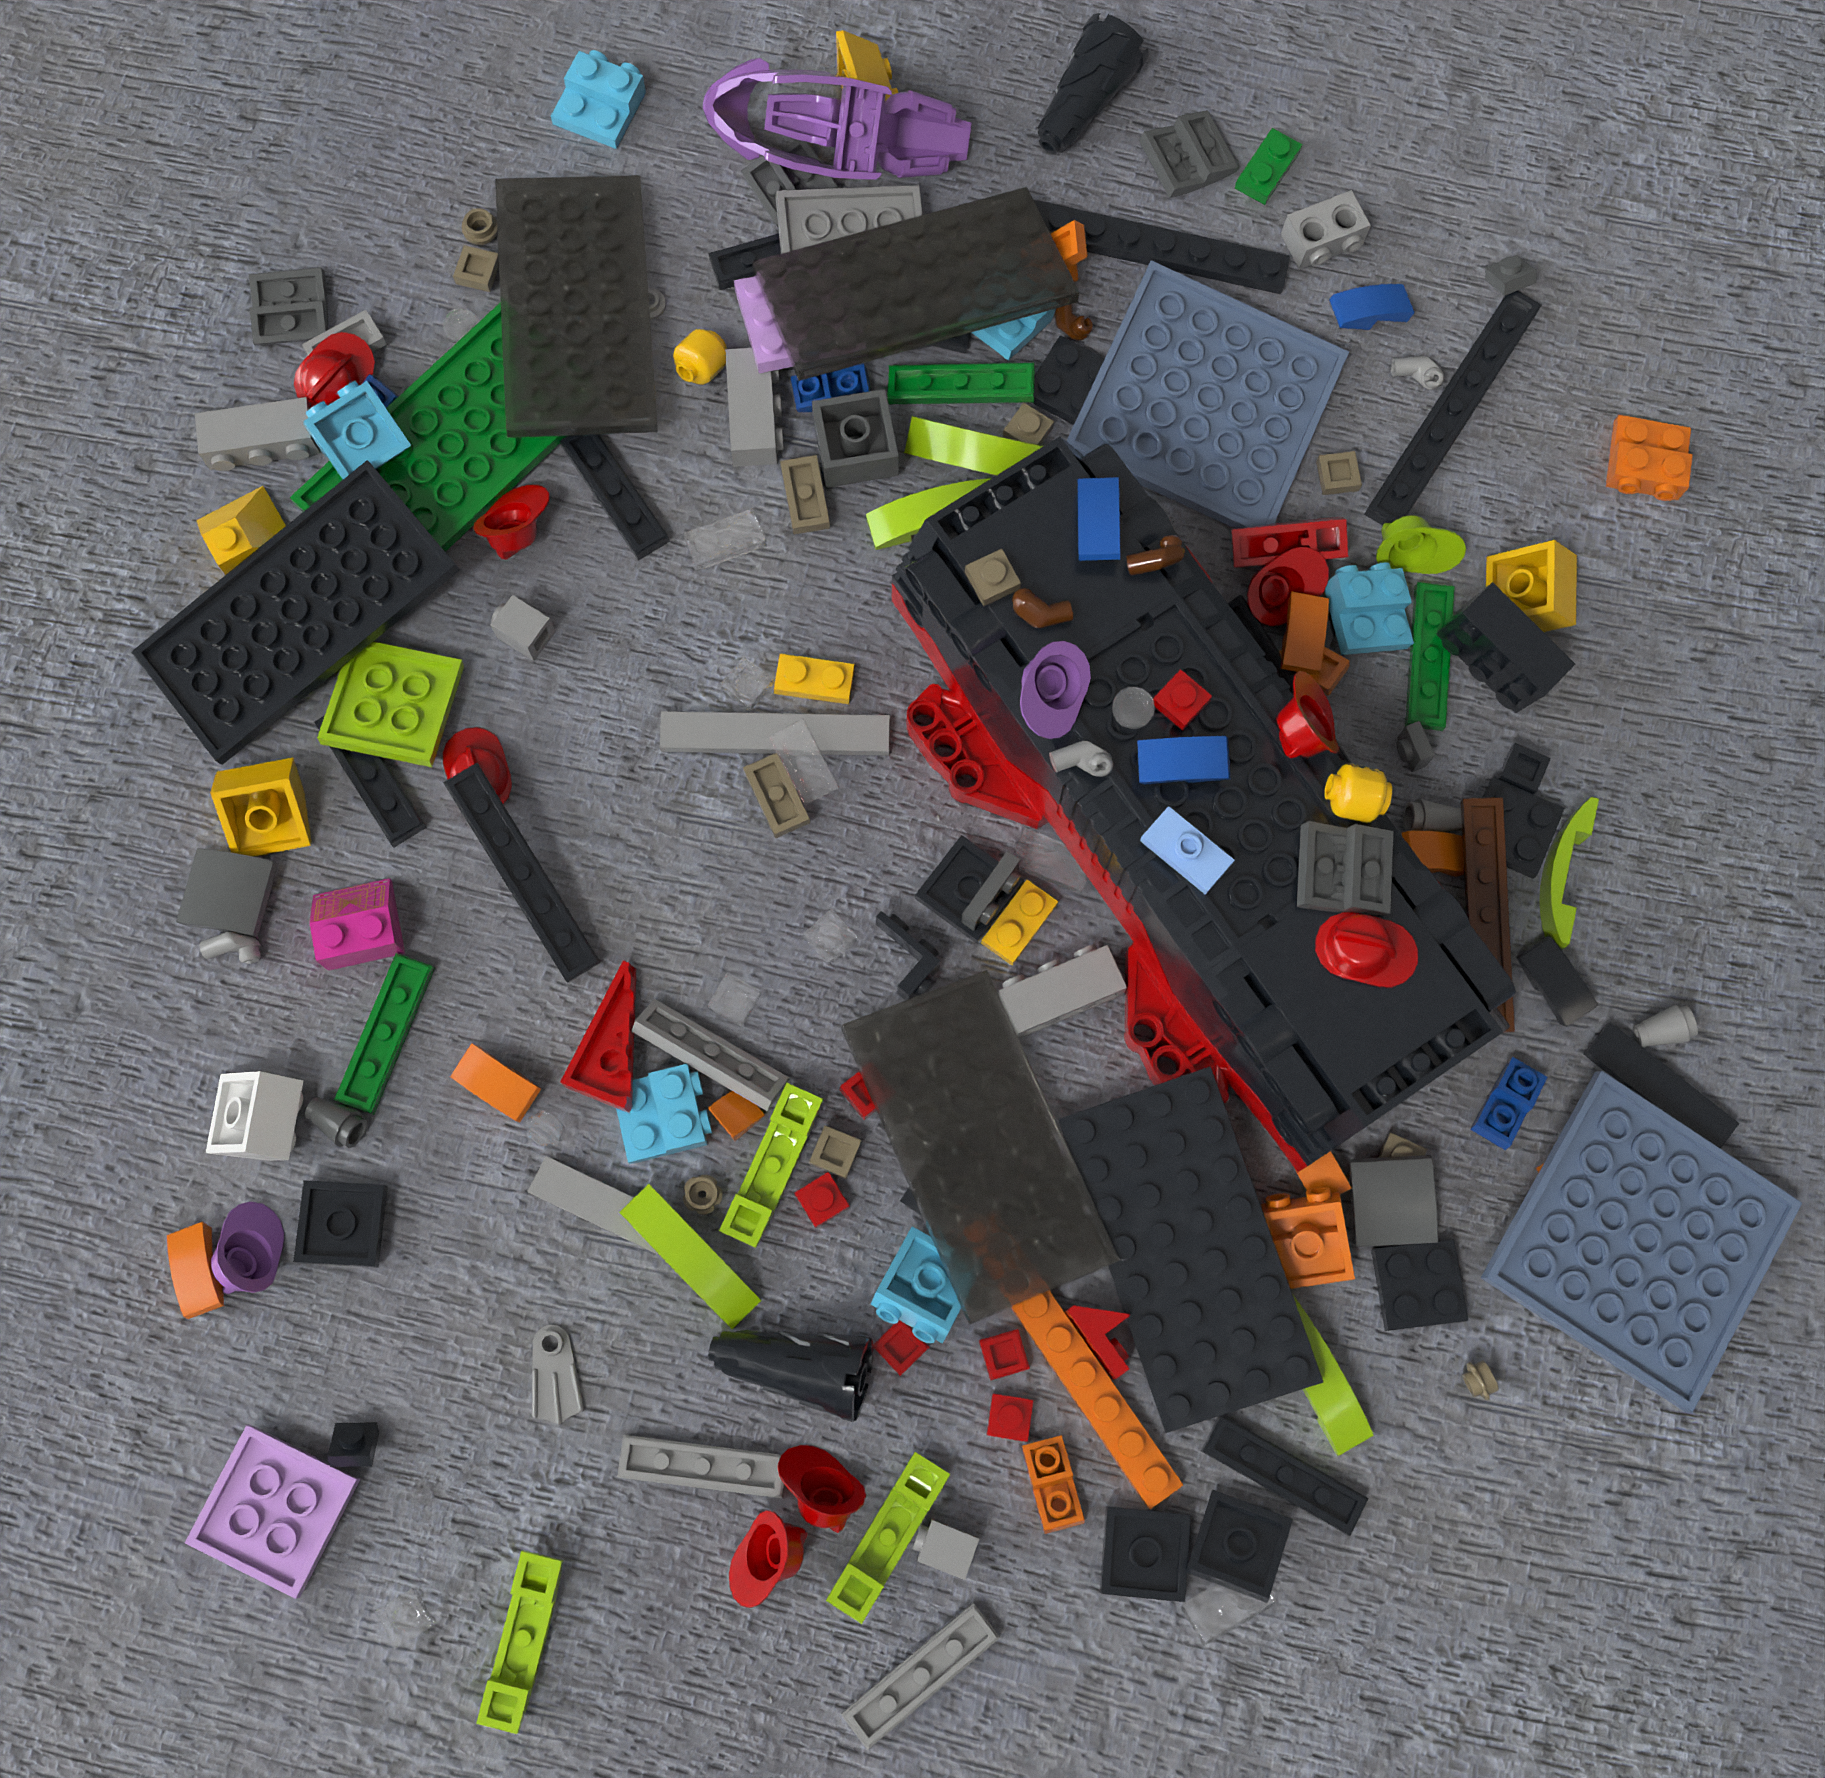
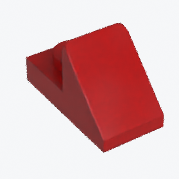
[1065,1305,1130,1380]

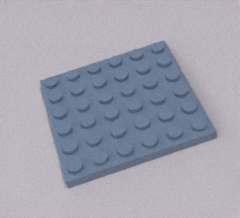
[1067,260,1349,529]
[1481,1071,1802,1413]

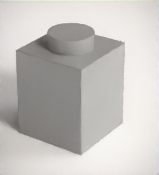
[490,595,555,661]
[912,1518,980,1580]

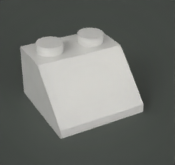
[206,1071,303,1161]

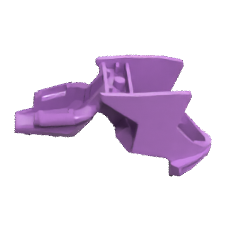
[703,58,972,180]

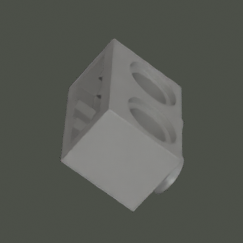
[1281,190,1371,270]

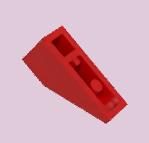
[1231,516,1348,568]

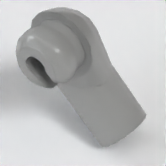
[1391,356,1445,389]
[1049,741,1113,777]
[199,931,261,964]

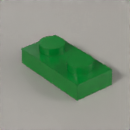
[1235,128,1303,205]

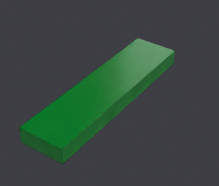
[887,363,1035,405]
[1405,582,1455,731]
[334,953,435,1115]

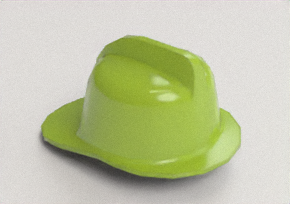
[1376,515,1466,574]

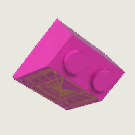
[309,878,405,971]

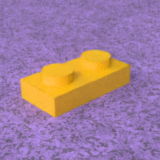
[774,654,855,704]
[981,880,1059,966]

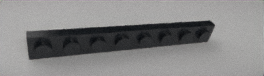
[1002,195,1290,294]

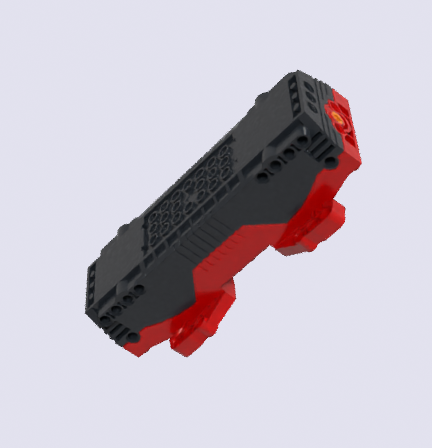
[892,436,1516,1173]

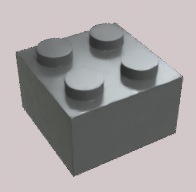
[812,389,899,488]

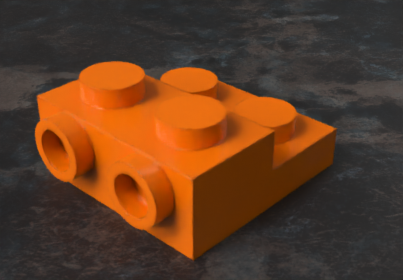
[1606,415,1693,501]
[1261,1187,1355,1289]

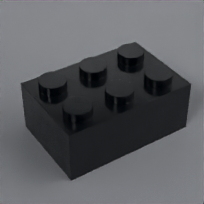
[1436,582,1575,713]

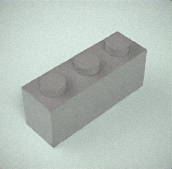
[725,348,784,467]
[195,397,320,471]
[997,944,1127,1040]

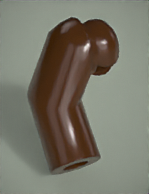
[1055,292,1093,340]
[1127,535,1185,576]
[1012,588,1073,628]

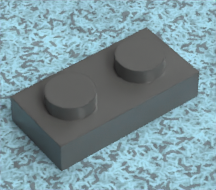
[961,851,1021,931]

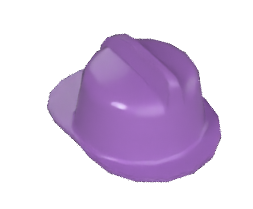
[1020,641,1091,739]
[211,1202,284,1294]

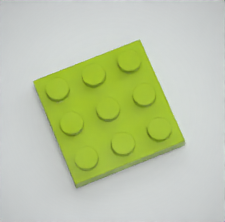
[317,642,464,767]

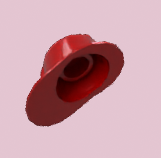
[294,332,375,407]
[473,485,550,560]
[1247,547,1329,626]
[1276,671,1339,758]
[443,727,512,804]
[1315,912,1418,988]
[777,1445,866,1533]
[729,1510,807,1608]

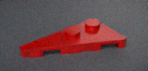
[560,961,637,1113]

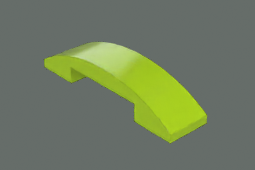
[904,416,1043,475]
[866,478,991,550]
[1539,797,1599,950]
[719,1082,823,1248]
[619,1184,762,1329]
[1293,1295,1374,1456]
[826,1452,950,1624]
[476,1550,563,1734]

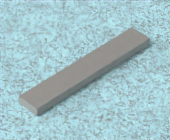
[660,711,890,756]

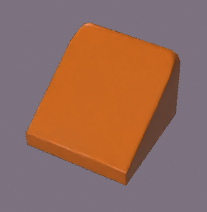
[708,1091,765,1141]

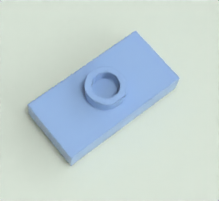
[1140,806,1235,895]

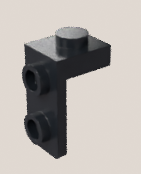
[876,911,941,1003]

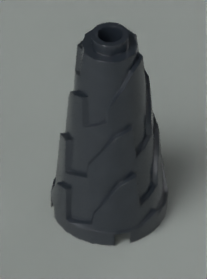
[1038,13,1149,154]
[708,1330,874,1422]

